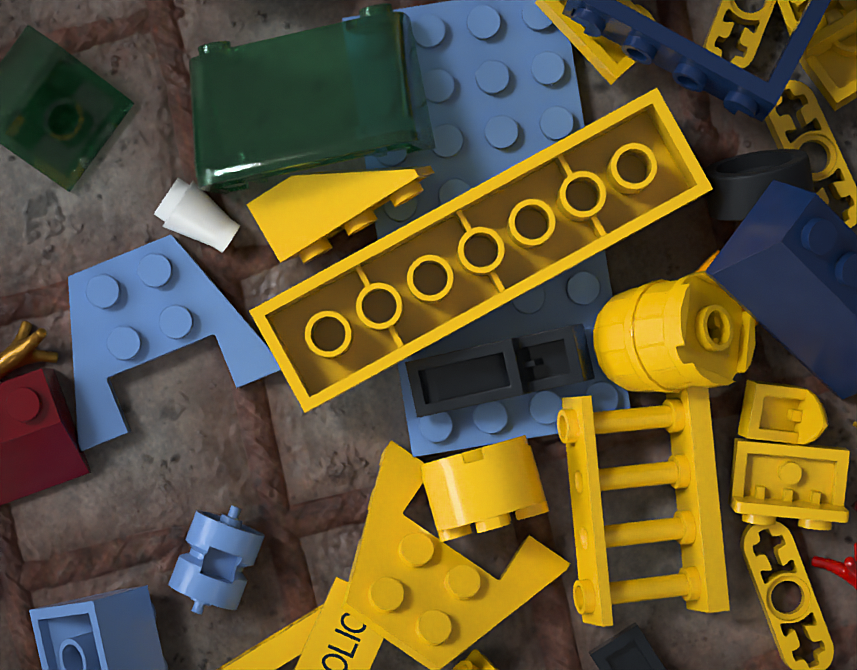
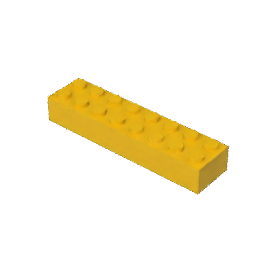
[249,88,713,413]

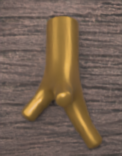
[0,321,59,380]

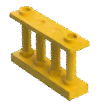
[557,386,730,627]

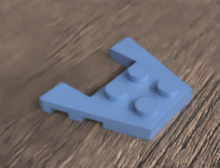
[68,235,281,451]

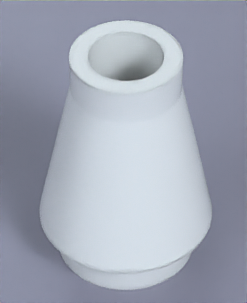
[154,177,240,253]

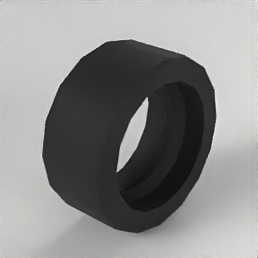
[703,149,815,221]

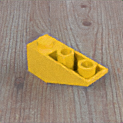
[246,165,435,264]

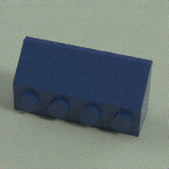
[705,179,857,399]

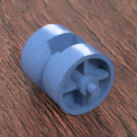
[168,505,265,615]

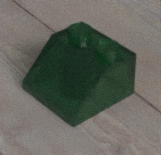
[0,25,135,192]

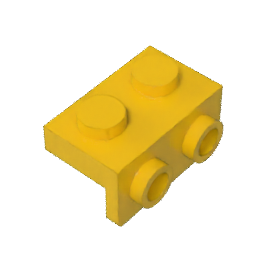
[728,438,850,530]

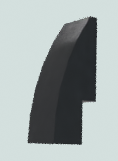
[405,323,595,418]

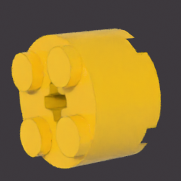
[420,435,549,542]

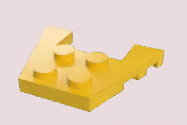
[341,440,571,670]

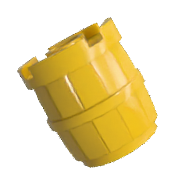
[593,271,756,393]

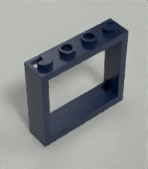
[562,0,831,122]

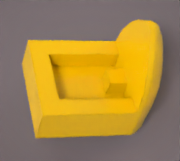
[737,380,829,445]

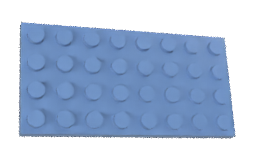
[342,0,631,457]

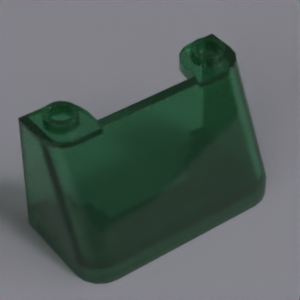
[189,3,436,195]

